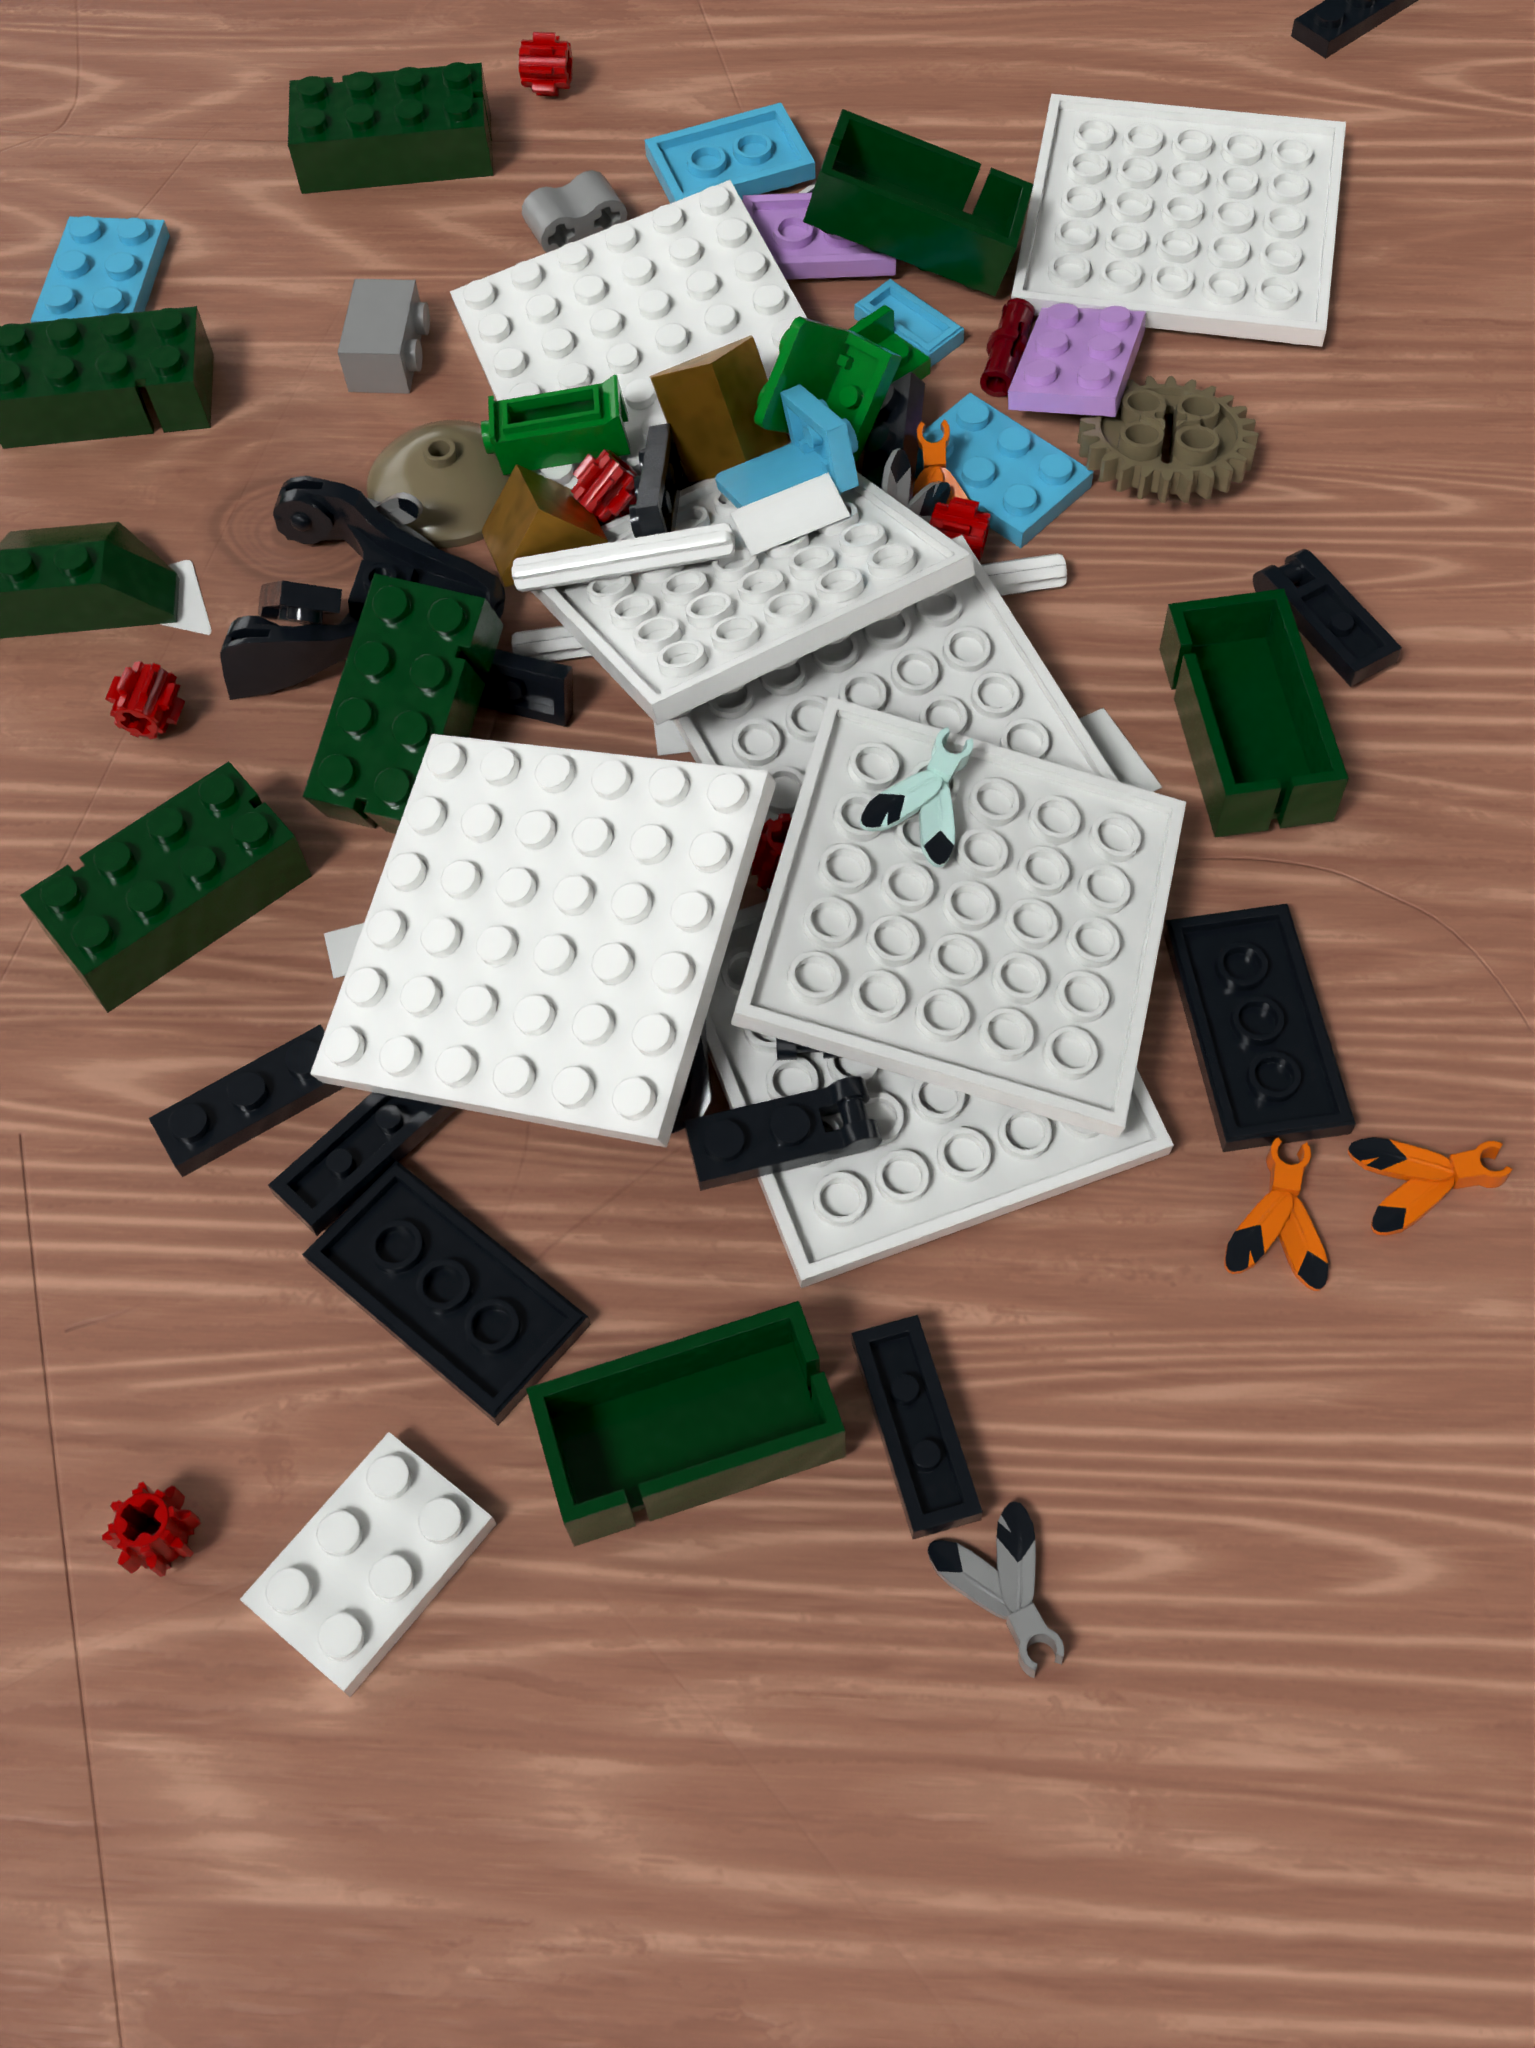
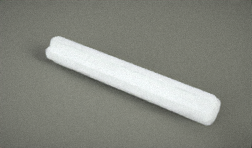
[512,523,735,592]

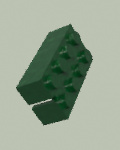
[288,62,493,194]
[803,109,1034,297]
[0,306,214,449]
[302,573,504,834]
[1159,588,1349,838]
[20,761,312,1013]
[526,1301,846,1547]

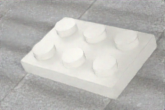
[240,1432,497,1697]

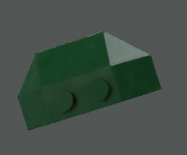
[0,522,180,639]

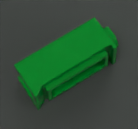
[481,375,631,475]

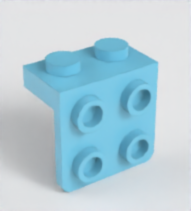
[715,384,859,509]

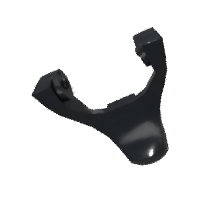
[220,476,506,700]

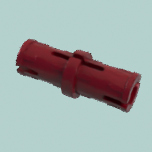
[980,298,1035,398]

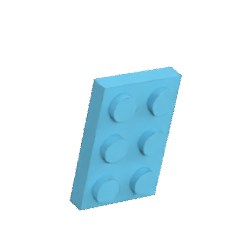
[644,102,816,203]
[30,216,170,323]
[915,393,1094,548]

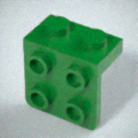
[754,316,902,461]

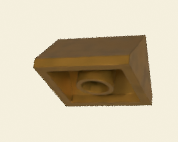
[650,335,789,482]
[482,464,608,587]

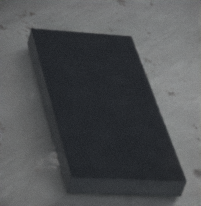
[1163,904,1356,1152]
[302,1160,591,1426]

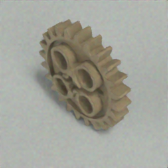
[1077,376,1259,503]

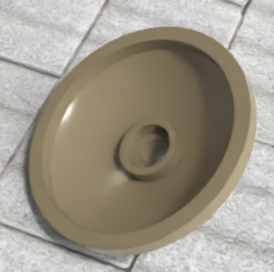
[367,420,511,548]

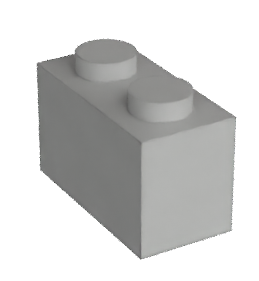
[337,279,430,394]

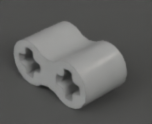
[522,170,627,253]

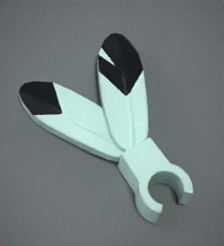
[860,727,973,867]

